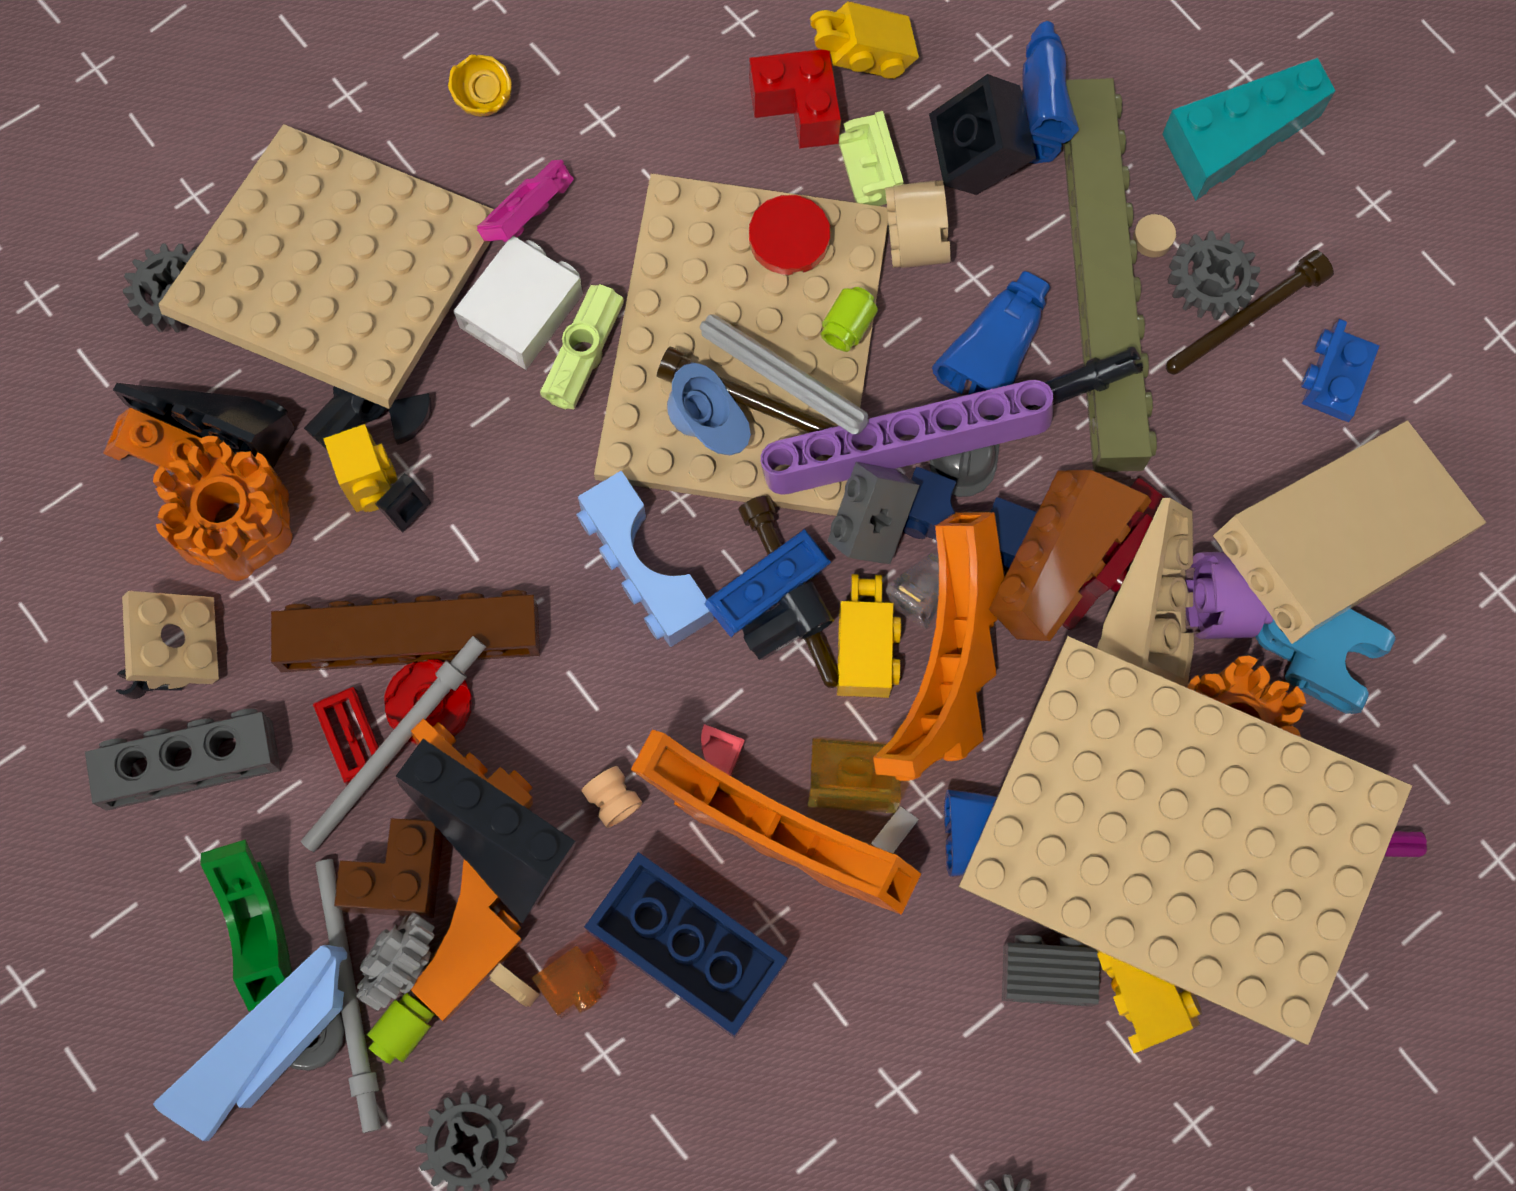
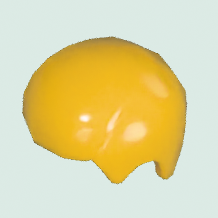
[448,54,512,117]

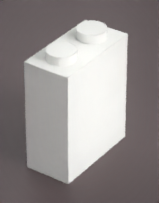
[454,236,583,370]

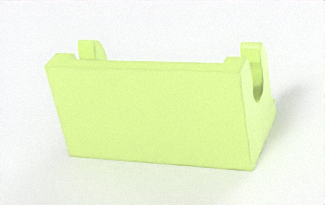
[839,111,904,206]

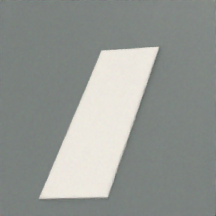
[871,806,919,853]

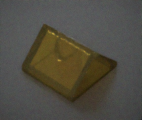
[808,739,901,813]

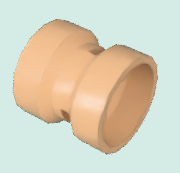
[581,766,643,828]

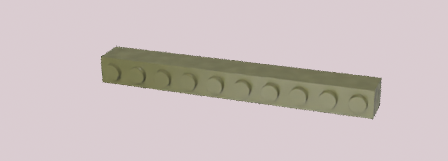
[1063,78,1157,472]

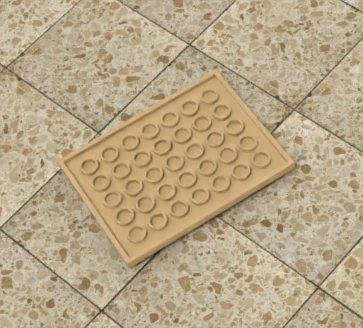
[594,174,888,516]
[958,636,1412,1045]

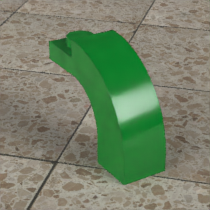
[200,839,292,1012]

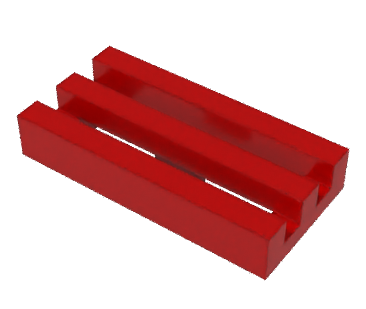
[313,687,388,785]

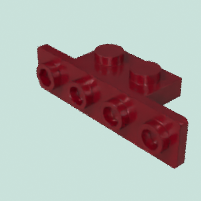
[1062,478,1165,630]

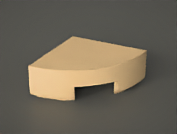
[490,963,540,1007]

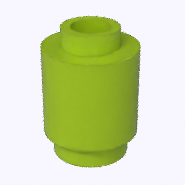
[821,287,878,352]
[367,993,435,1064]

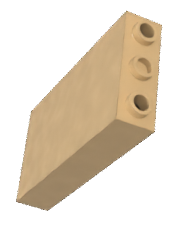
[1213,420,1486,644]

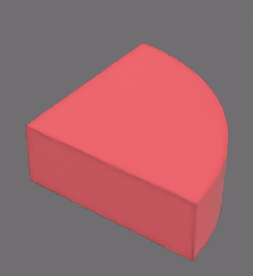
[701,724,745,776]

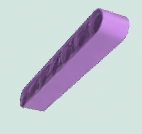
[761,380,1053,495]

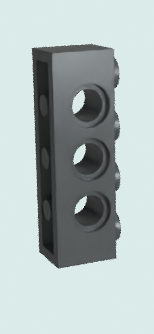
[85,709,281,811]

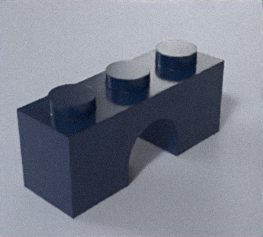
[903,466,1037,570]

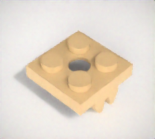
[122,591,219,689]

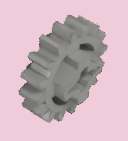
[356,913,435,1011]

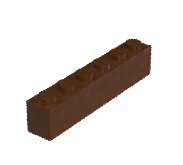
[271,590,540,673]

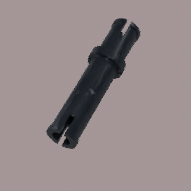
[1025,347,1143,410]

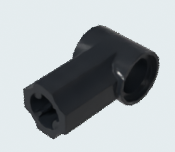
[304,386,387,450]
[742,582,834,660]

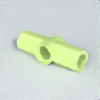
[540,284,624,410]

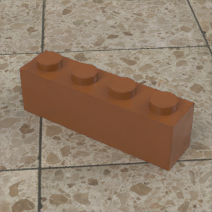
[989,470,1152,641]

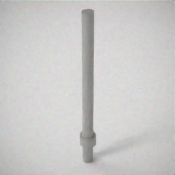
[301,636,486,852]
[315,859,381,1133]

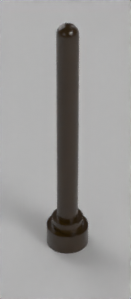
[1166,250,1334,375]
[657,346,836,433]
[738,495,839,688]

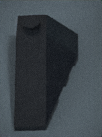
[113,383,295,468]

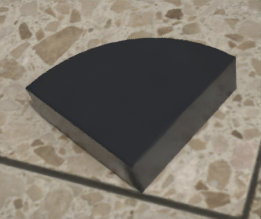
[389,393,432,445]

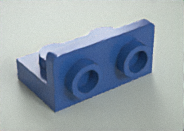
[1301,319,1379,422]

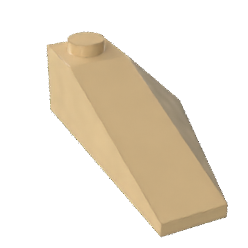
[1097,498,1194,687]

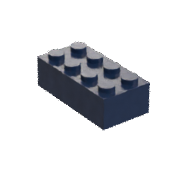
[584,852,788,1039]

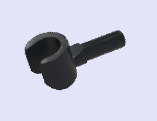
[116,669,182,699]

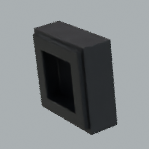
[375,473,431,533]

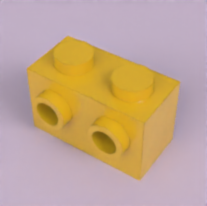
[323,424,398,512]

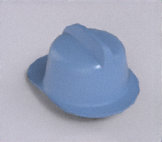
[667,363,751,456]

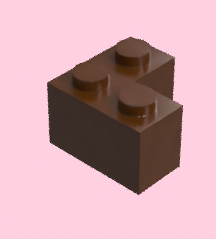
[334,818,443,918]

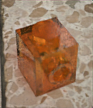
[532,945,607,1019]

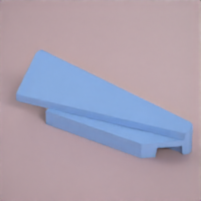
[153,945,347,1141]

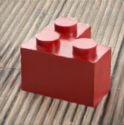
[749,49,841,149]

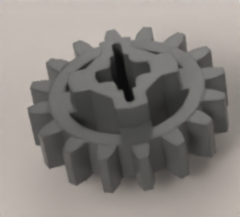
[1167,231,1260,320]
[123,243,196,333]
[416,1092,520,1191]

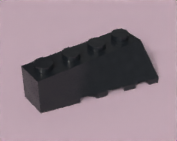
[396,739,576,924]

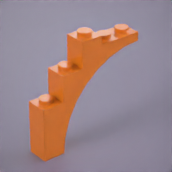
[873,512,1004,781]
[410,718,533,1023]
[631,729,921,915]

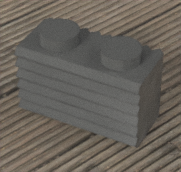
[1002,935,1100,1007]

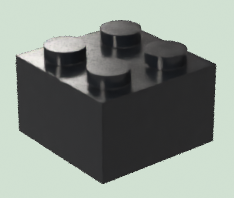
[929,74,1036,195]

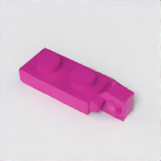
[477,159,574,242]

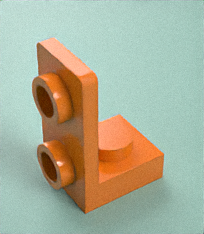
[103,408,207,473]

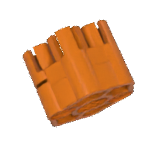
[153,436,292,581]
[1185,656,1306,737]

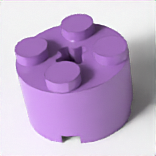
[1186,552,1273,639]

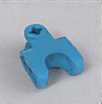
[1255,609,1396,714]

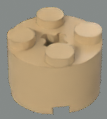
[885,180,951,268]

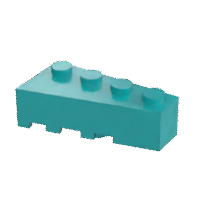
[1162,58,1336,201]

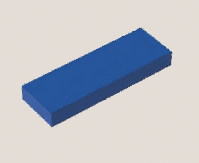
[704,529,831,638]

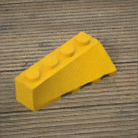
[1097,950,1202,1053]

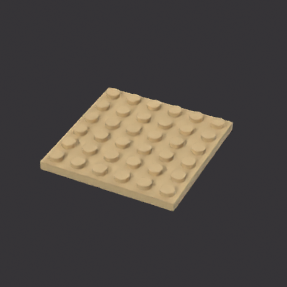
[159,124,494,409]

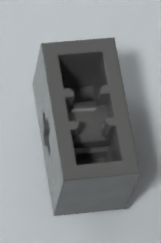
[828,462,919,564]

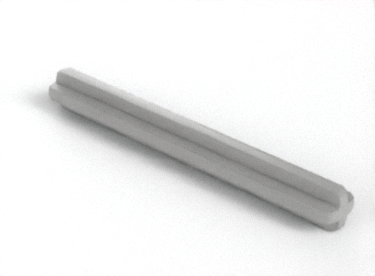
[700,314,869,435]

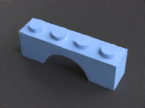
[576,471,714,647]

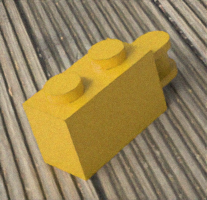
[810,1,919,79]
[837,574,901,698]

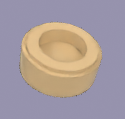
[1133,214,1176,258]

